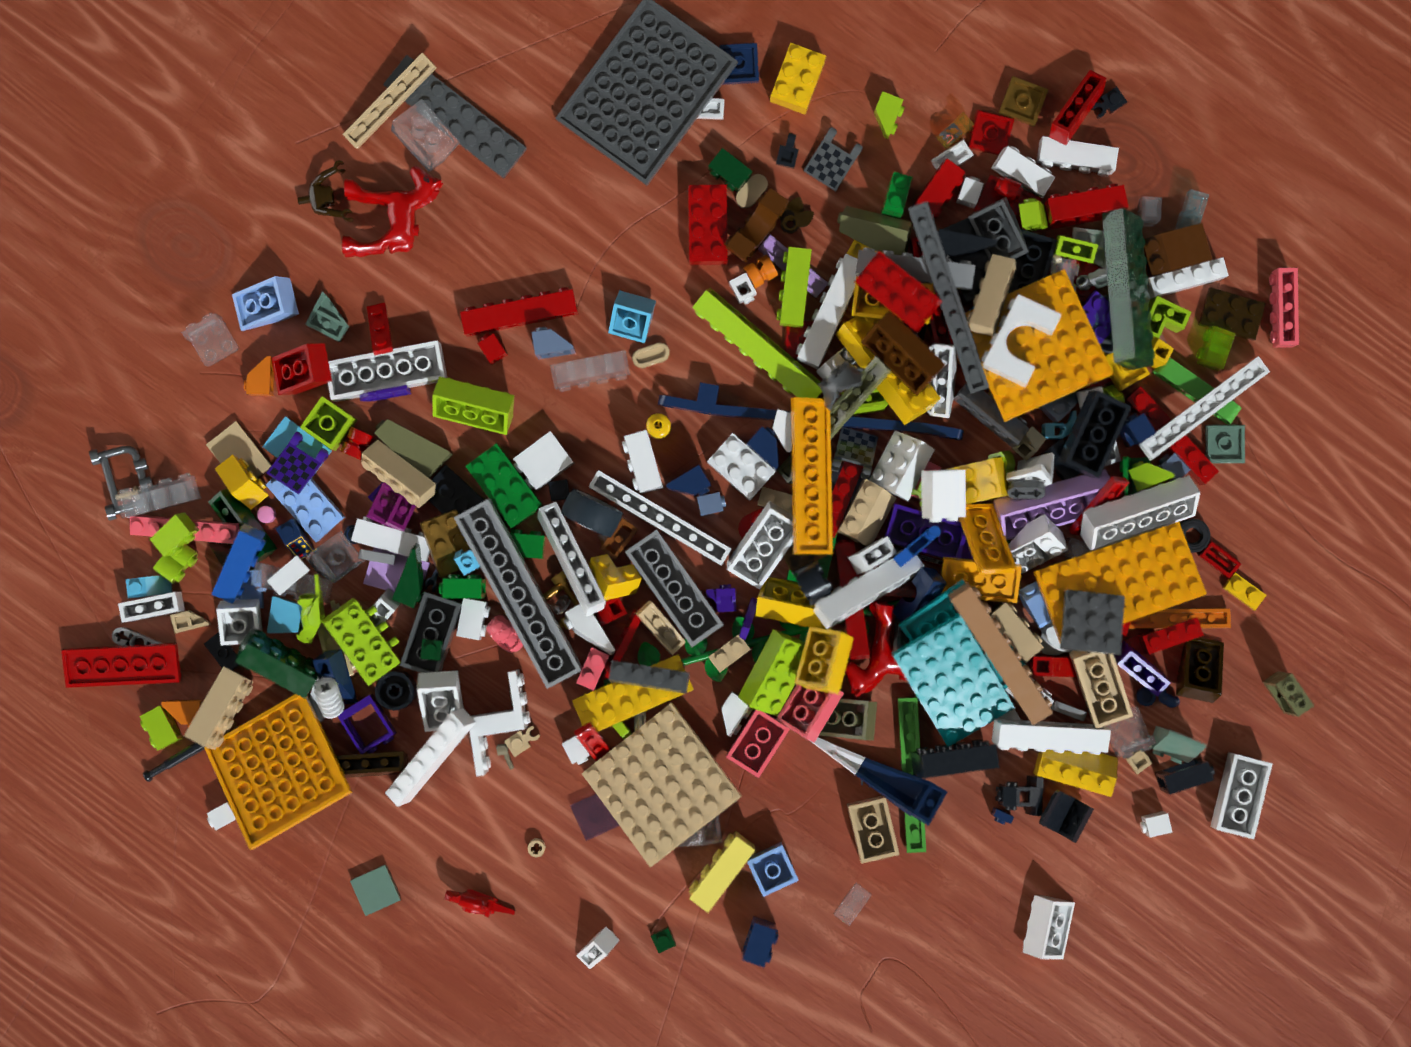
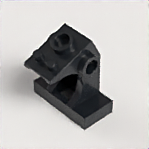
[995,775,1044,816]

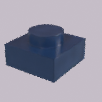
[991,807,1014,825]

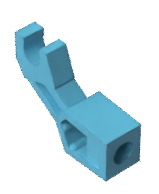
[1041,411,1077,440]

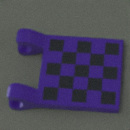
[267,432,329,495]

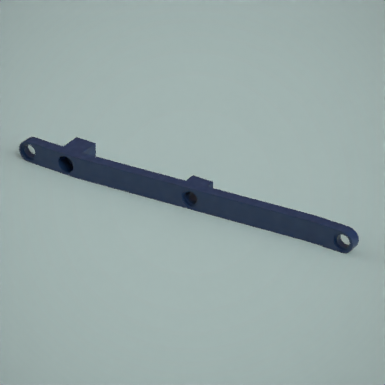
[658,382,964,440]

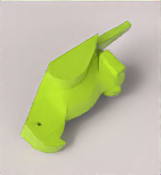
[296,574,325,643]

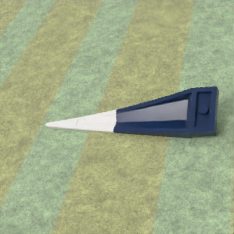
[811,737,948,826]

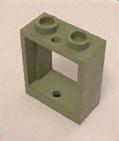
[1263,671,1314,717]

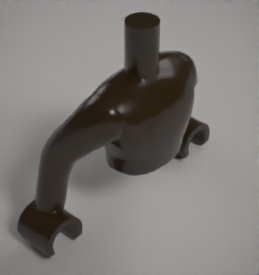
[297,160,354,222]

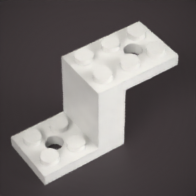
[469,669,531,776]

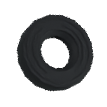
[1180,518,1211,553]

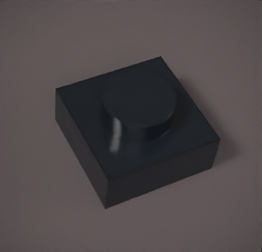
[548,479,570,501]

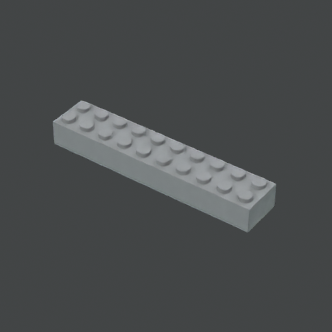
[454,498,583,689]

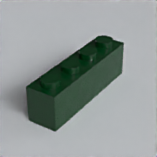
[208,489,278,562]

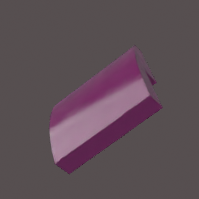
[366,482,416,531]

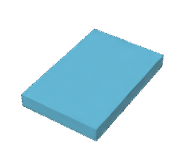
[263,416,332,476]

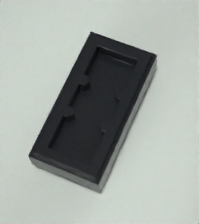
[204,632,240,671]

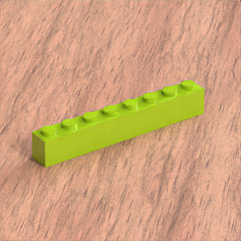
[692,288,822,398]

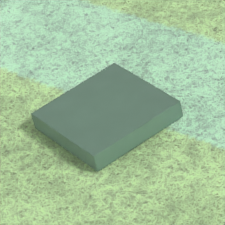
[1205,425,1245,464]
[350,864,401,916]

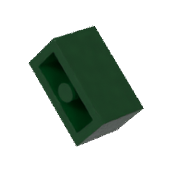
[708,148,752,193]

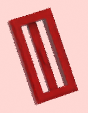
[1198,540,1241,579]

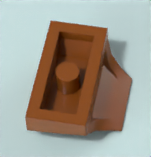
[598,518,638,560]

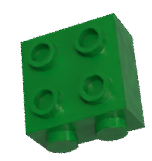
[439,575,486,598]

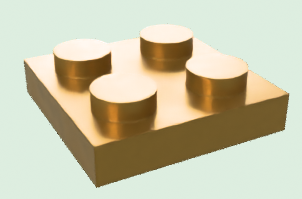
[998,76,1048,127]

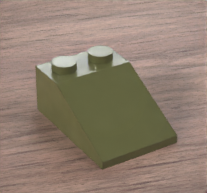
[819,699,877,741]

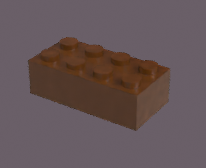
[861,310,946,396]

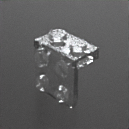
[182,313,238,367]
[1106,707,1156,759]

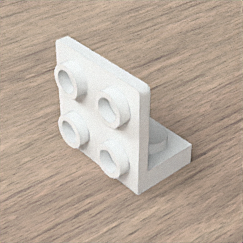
[1006,452,1055,486]

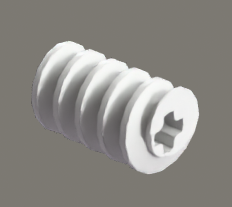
[314,677,344,719]

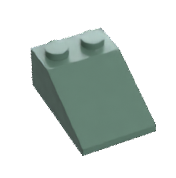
[1148,726,1207,764]

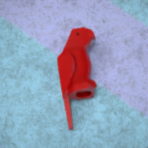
[444,889,516,918]

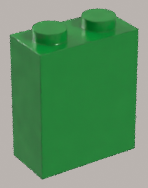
[881,172,912,219]

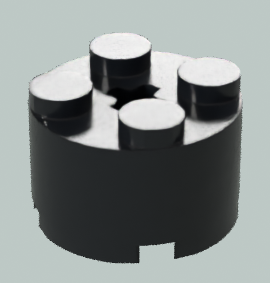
[792,561,833,606]
[375,671,417,711]

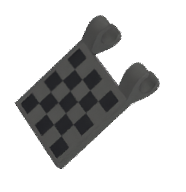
[804,127,863,192]
[831,427,878,480]

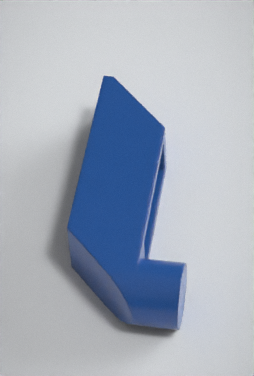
[893,526,941,567]

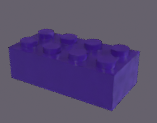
[884,504,966,558]

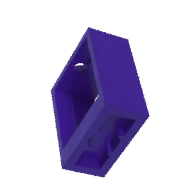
[337,694,397,754]

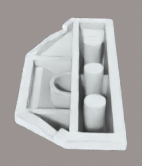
[927,343,957,418]

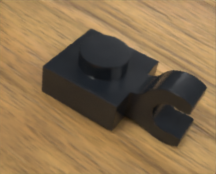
[776,133,799,169]

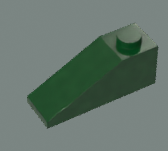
[392,543,424,608]

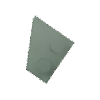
[305,292,349,343]

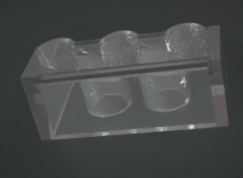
[391,99,460,172]

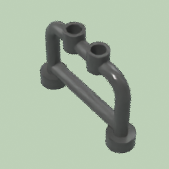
[89,446,153,521]

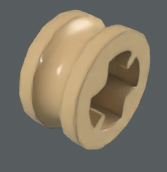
[528,838,545,857]

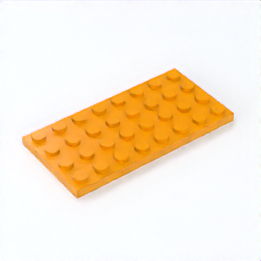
[1033,521,1207,644]

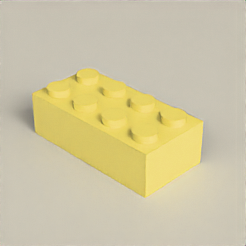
[689,831,755,913]

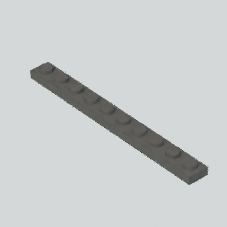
[908,201,989,394]

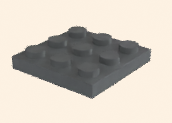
[1060,590,1125,655]

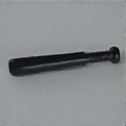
[143,742,205,782]

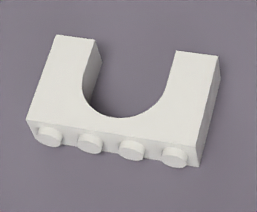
[981,294,1061,387]

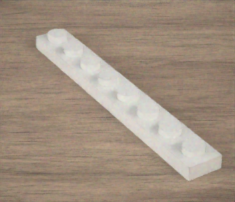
[1139,356,1270,460]

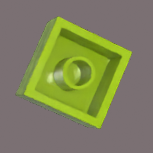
[300,396,357,451]

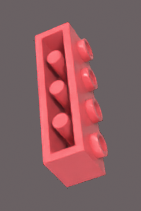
[1269,268,1299,348]

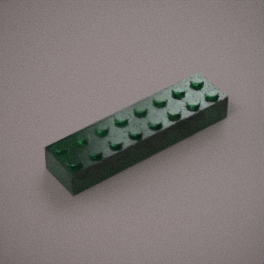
[1102,208,1155,370]

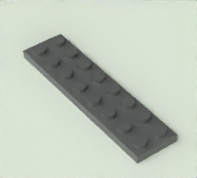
[383,55,527,179]

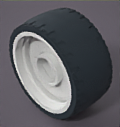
[561,489,623,537]

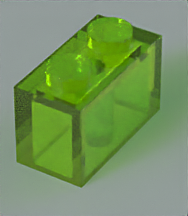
[1196,326,1236,371]

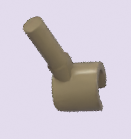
[496,744,514,770]

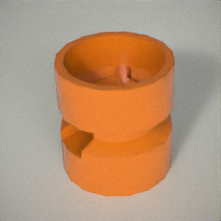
[743,254,778,289]

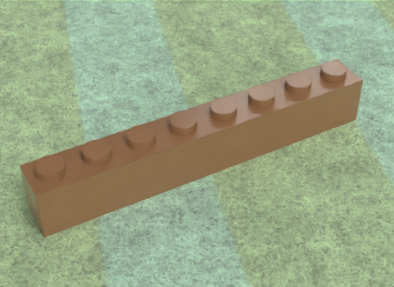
[948,582,1053,725]

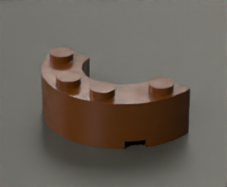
[724,188,789,262]

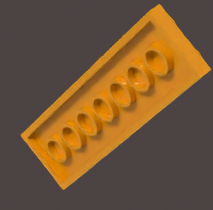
[791,397,833,554]

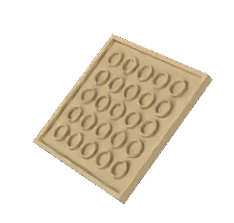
[582,703,742,867]

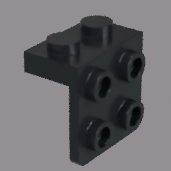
[1039,790,1094,843]

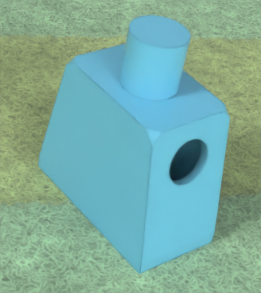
[267,596,303,633]

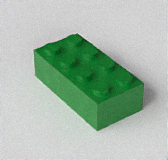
[466,443,544,529]

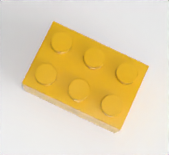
[770,43,826,115]
[945,457,1008,504]
[794,627,853,695]

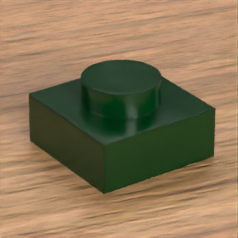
[420,639,443,661]
[651,927,676,953]

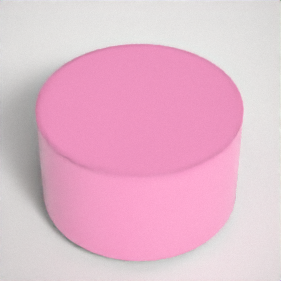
[257,506,276,523]

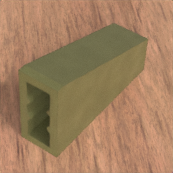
[837,206,913,256]
[374,419,453,479]

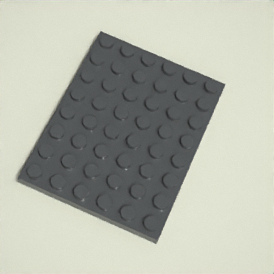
[555,0,738,186]

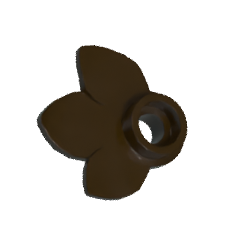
[779,197,814,234]

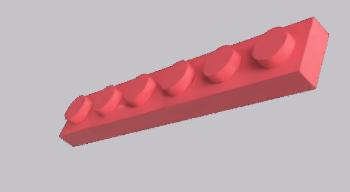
[130,514,239,544]

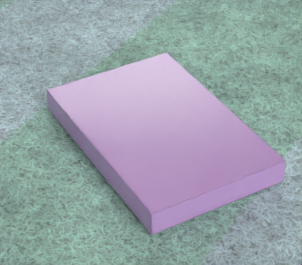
[363,547,430,593]

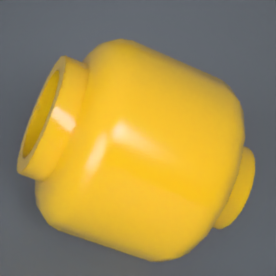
[646,413,671,439]

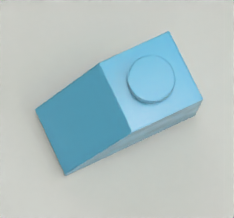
[126,575,172,598]

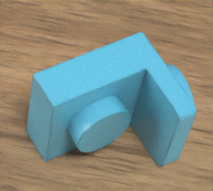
[454,549,480,575]

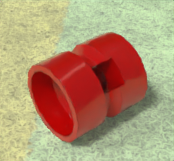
[340,427,374,460]

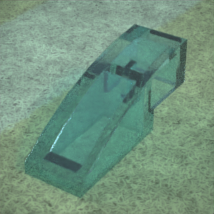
[1175,189,1209,230]

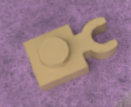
[504,726,540,757]

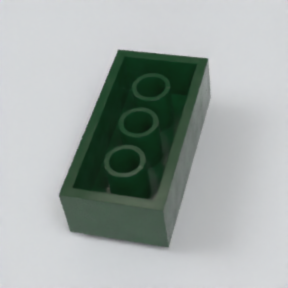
[235,628,318,699]

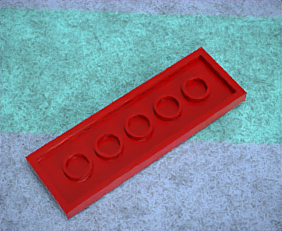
[61,643,181,688]

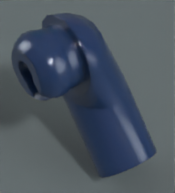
[1158,689,1180,708]

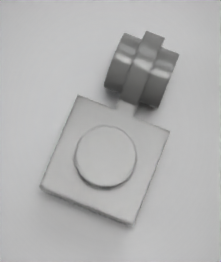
[1076,268,1115,291]

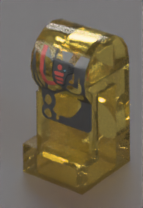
[936,112,974,149]

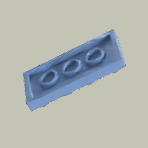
[266,478,345,542]

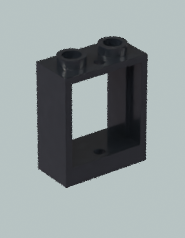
[1155,758,1215,795]

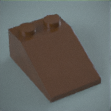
[1142,223,1213,277]

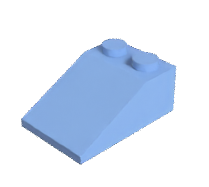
[232,276,299,331]

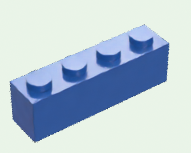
[211,523,266,604]

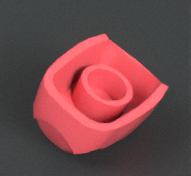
[486,615,523,653]

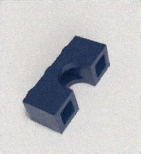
[1119,413,1156,447]
[893,567,947,622]

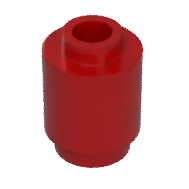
[994,177,1024,201]

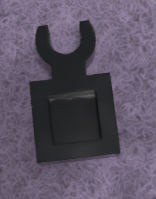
[1091,87,1128,119]

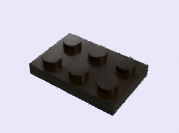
[1198,287,1266,341]

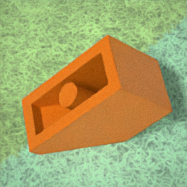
[244,356,274,396]
[161,700,204,728]

